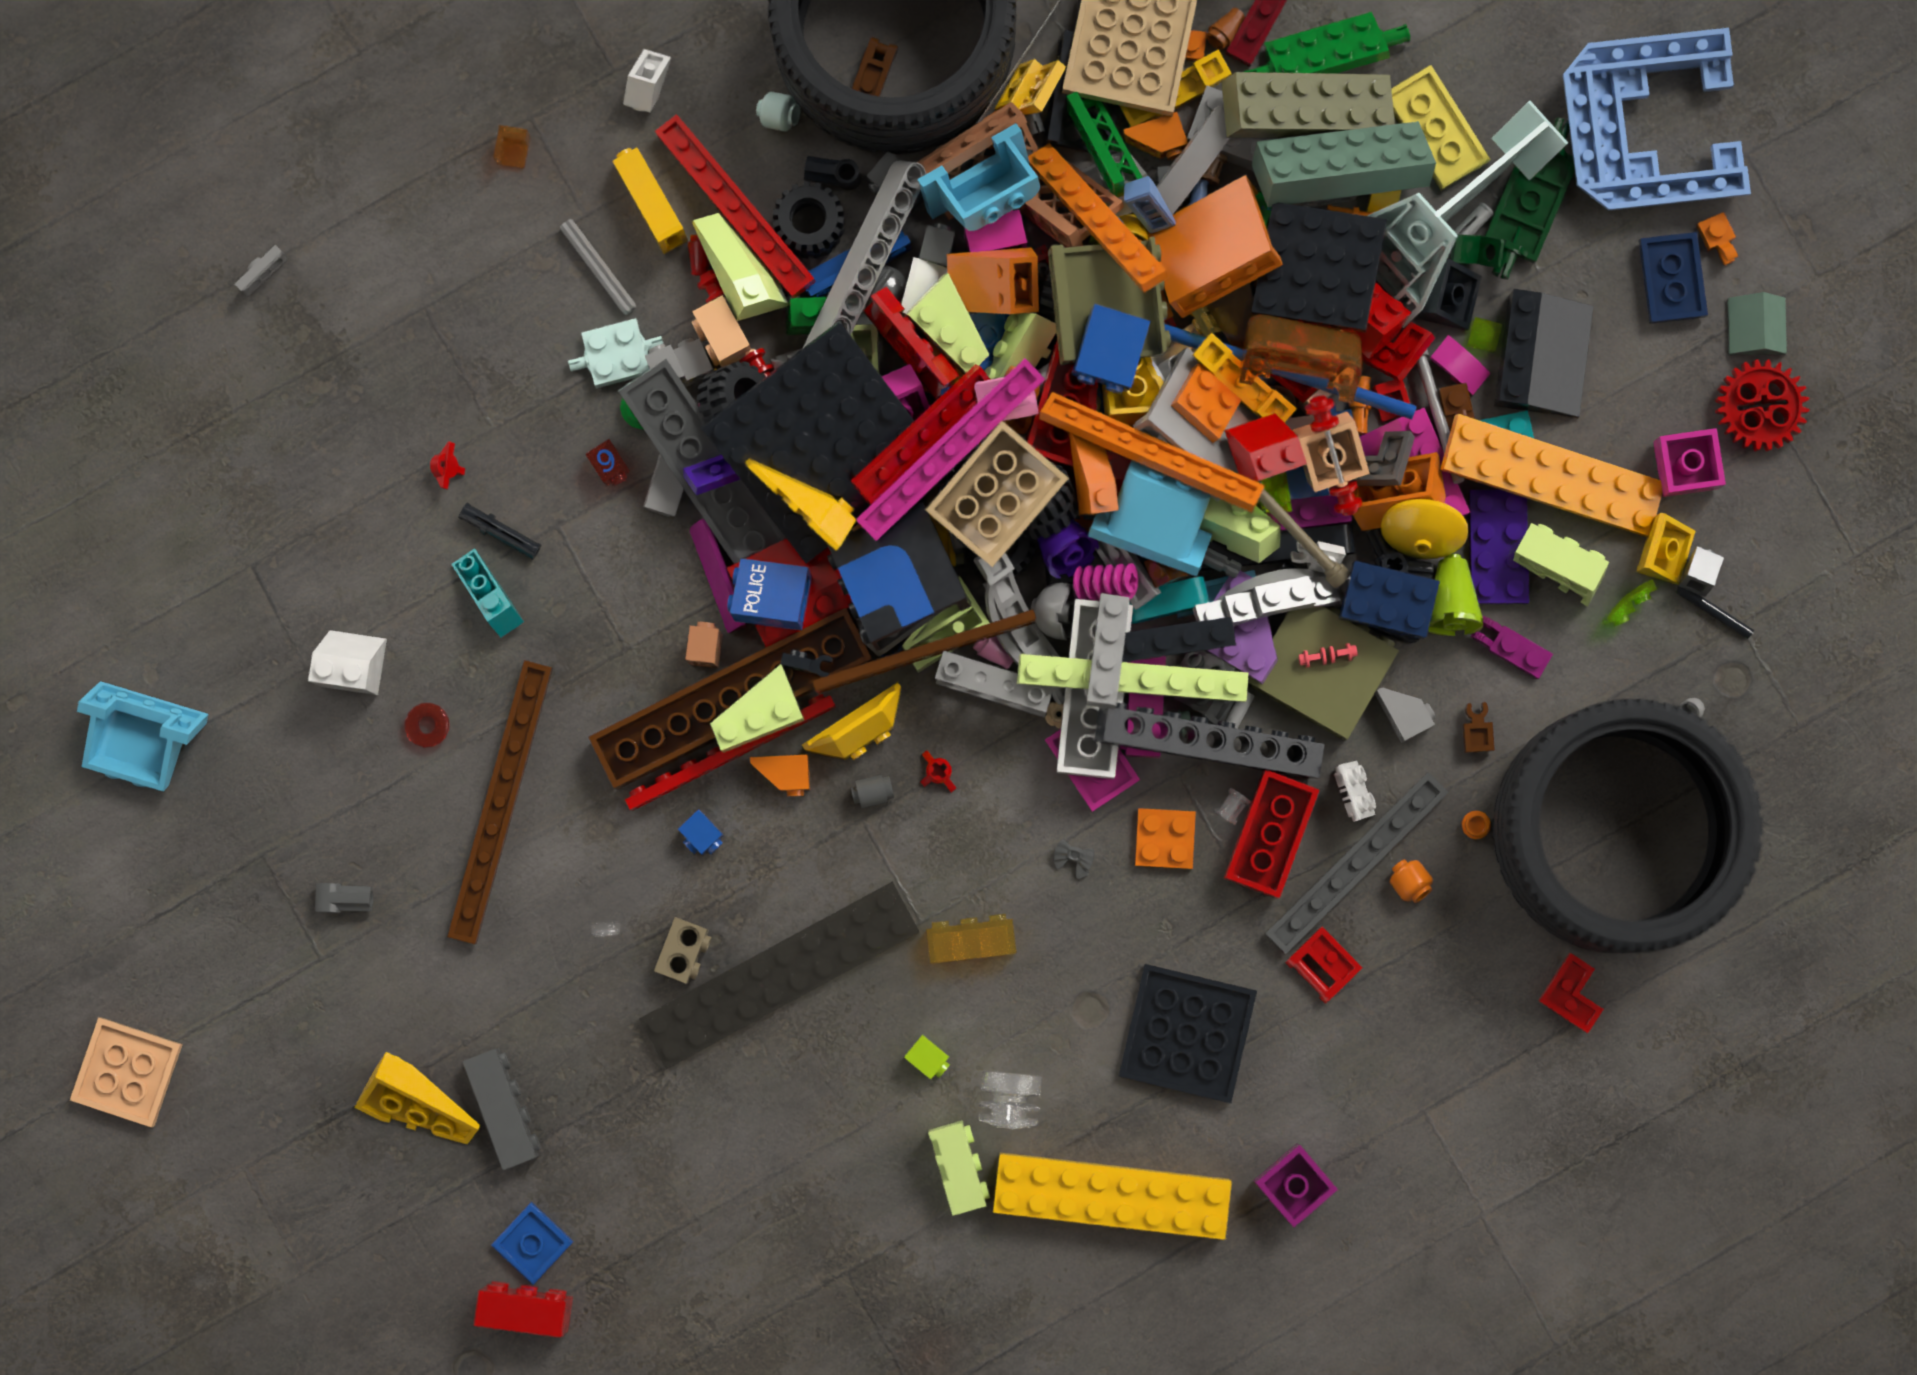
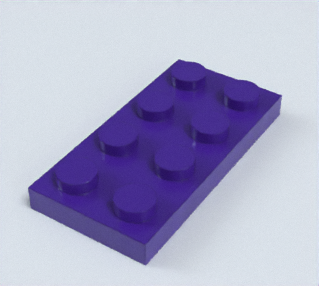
[1468,490,1529,604]

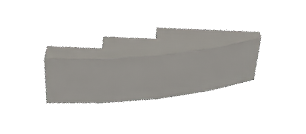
[1157,106,1230,215]

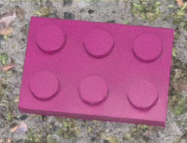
[1045,729,1140,812]

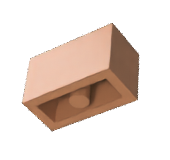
[686,622,723,668]

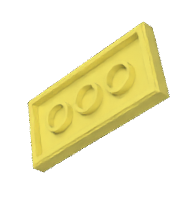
[1391,65,1491,190]

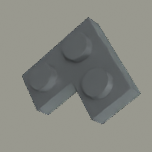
[1353,431,1415,486]

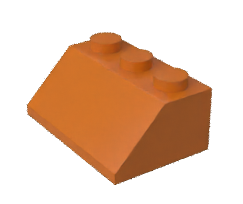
[1353,452,1446,531]

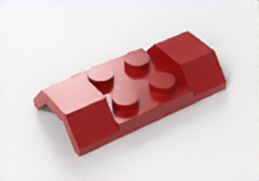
[863,287,960,400]

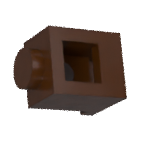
[1144,559,1190,588]

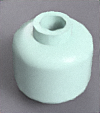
[756,92,800,131]

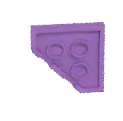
[1205,571,1278,684]

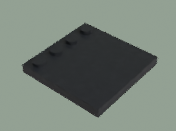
[1119,964,1257,1104]

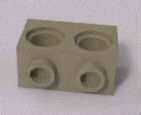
[654,917,712,984]

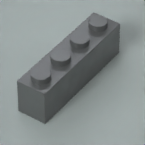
[463,1048,541,1170]

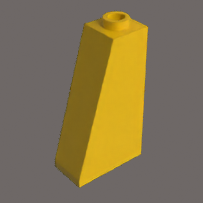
[613,148,688,254]

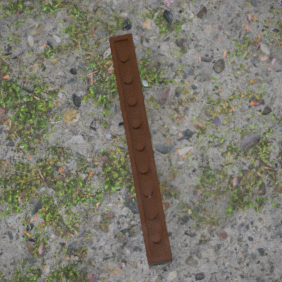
[447,660,553,945]

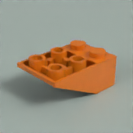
[946,248,1039,314]

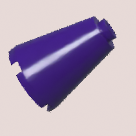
[1036,519,1099,578]

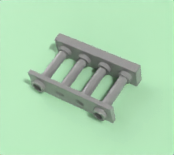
[935,651,1054,718]

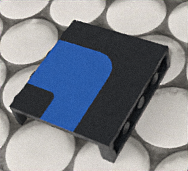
[827,499,971,651]

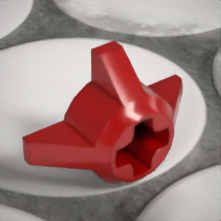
[430,441,466,490]
[920,750,957,793]

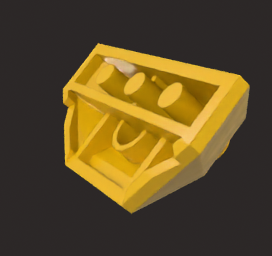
[802,682,901,760]

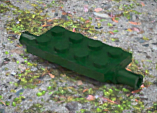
[1485,118,1575,280]

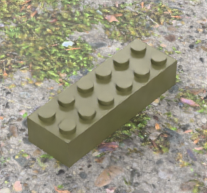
[1222,72,1395,138]

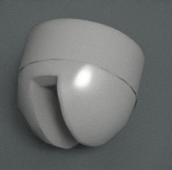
[1679,698,1705,718]

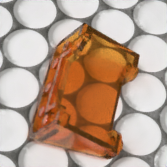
[1239,315,1362,403]

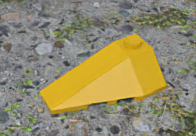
[1102,357,1164,427]
[745,459,856,550]
[354,1052,480,1144]

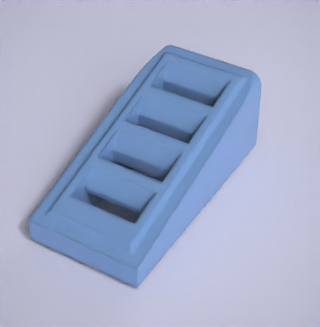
[1124,176,1176,234]

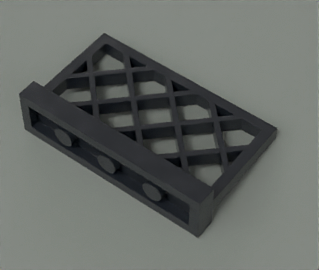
[1043,30,1119,155]

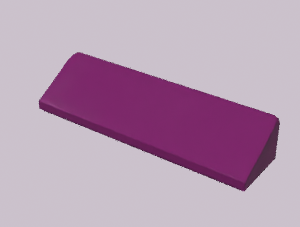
[690,518,748,633]

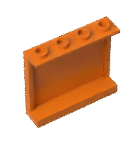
[1148,175,1283,318]

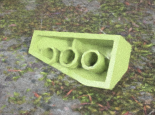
[692,213,789,321]

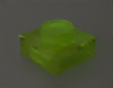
[1467,317,1503,353]

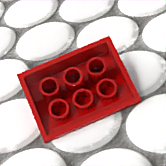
[727,538,853,647]

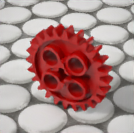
[1715,359,1810,452]

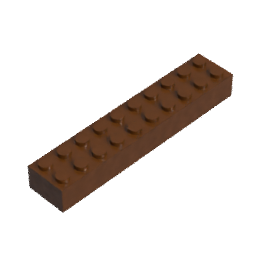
[588,608,872,790]

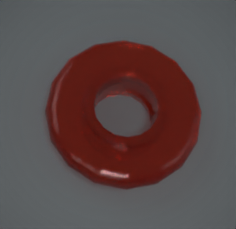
[405,703,450,748]

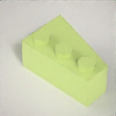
[904,273,989,374]
[985,313,1057,379]
[902,576,990,673]

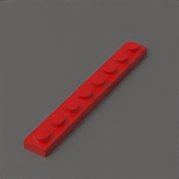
[655,114,816,298]
[625,694,837,811]

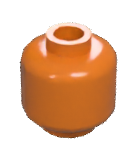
[1390,859,1433,903]

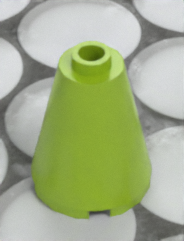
[1428,554,1483,636]

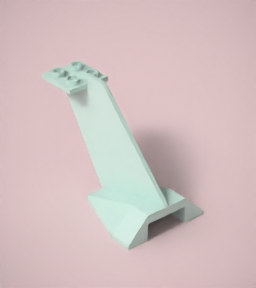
[1368,101,1568,328]

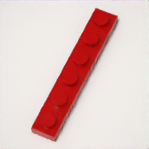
[851,364,991,504]

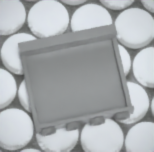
[1133,347,1260,502]

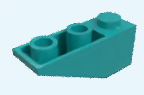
[451,548,524,638]

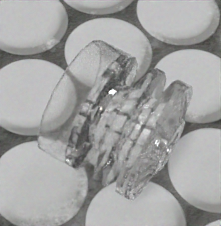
[978,1071,1042,1129]

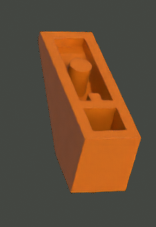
[1069,432,1119,515]

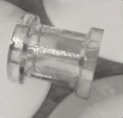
[1214,788,1251,826]

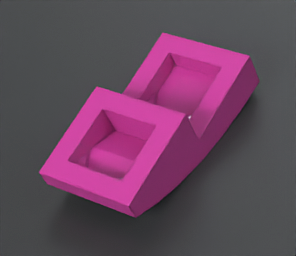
[1429,335,1490,396]

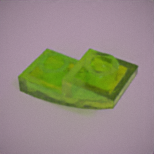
[1602,579,1657,627]

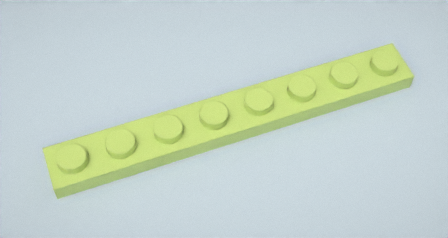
[1017,654,1248,702]

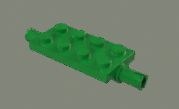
[1244,12,1411,74]

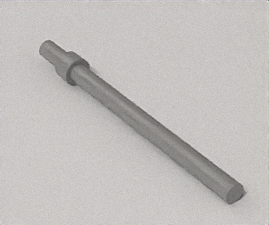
[1417,350,1465,484]

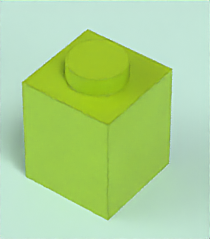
[904,1035,950,1079]

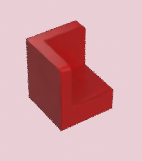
[1372,380,1410,422]

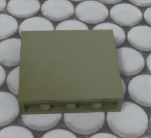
[1048,237,1171,365]
[1248,607,1399,741]

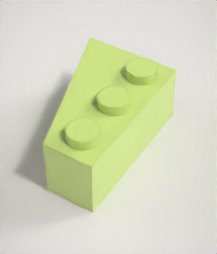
[1199,497,1281,563]
[1513,523,1609,607]
[711,665,804,752]
[928,1120,990,1215]

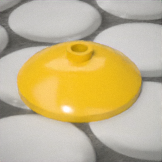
[1381,499,1468,560]

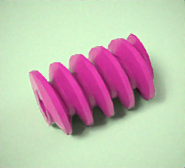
[1073,563,1138,601]

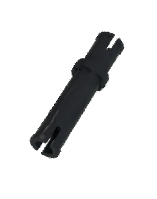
[458,502,542,560]

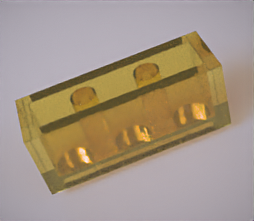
[926,914,1017,964]

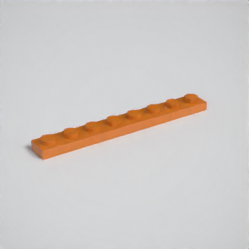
[1028,143,1168,292]
[1039,392,1265,513]

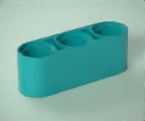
[1129,577,1209,624]

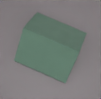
[1728,292,1787,355]

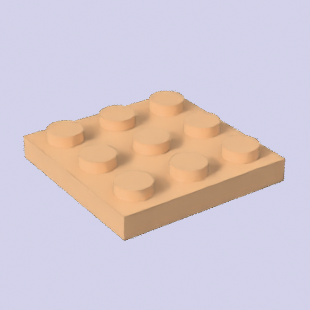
[70,1017,183,1127]

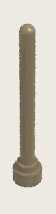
[1259,489,1351,588]

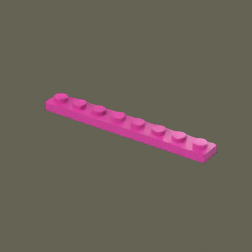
[856,358,1045,541]

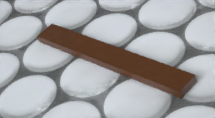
[813,609,1036,694]

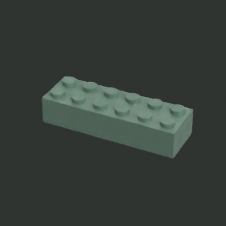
[1252,121,1436,207]

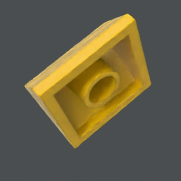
[1636,513,1695,585]

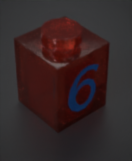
[585,439,630,487]

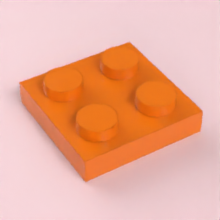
[1171,363,1241,443]
[1135,808,1196,869]

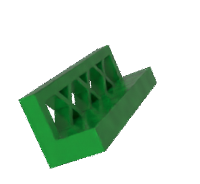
[1067,92,1143,198]

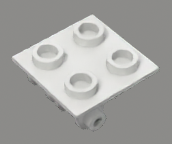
[1334,761,1376,822]

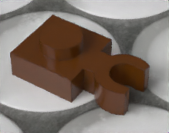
[1462,702,1495,753]

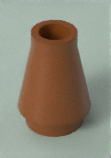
[1206,8,1245,50]

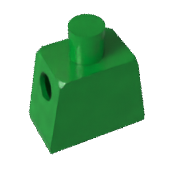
[786,297,827,336]

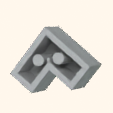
[645,338,714,387]

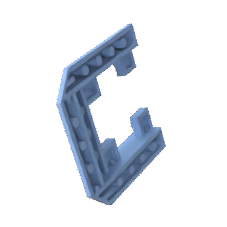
[1563,28,1751,211]

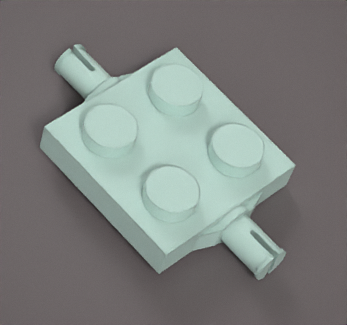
[568,318,664,388]

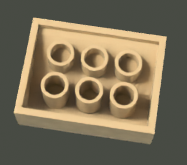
[926,421,1068,567]

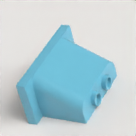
[917,123,1040,231]
[1088,460,1212,576]
[77,681,208,791]

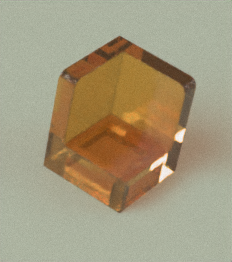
[493,125,531,169]

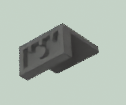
[1170,651,1249,725]

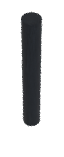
[1675,587,1754,639]

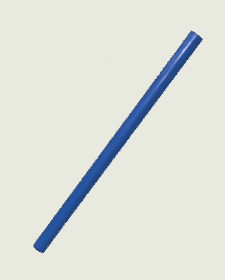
[1164,324,1417,420]

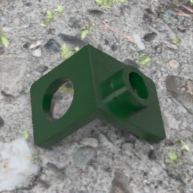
[1451,234,1504,268]

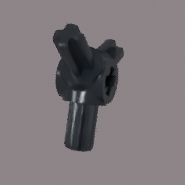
[1367,528,1434,579]

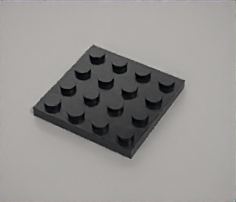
[1252,202,1387,333]

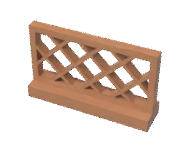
[917,102,1039,220]
[1015,160,1124,248]

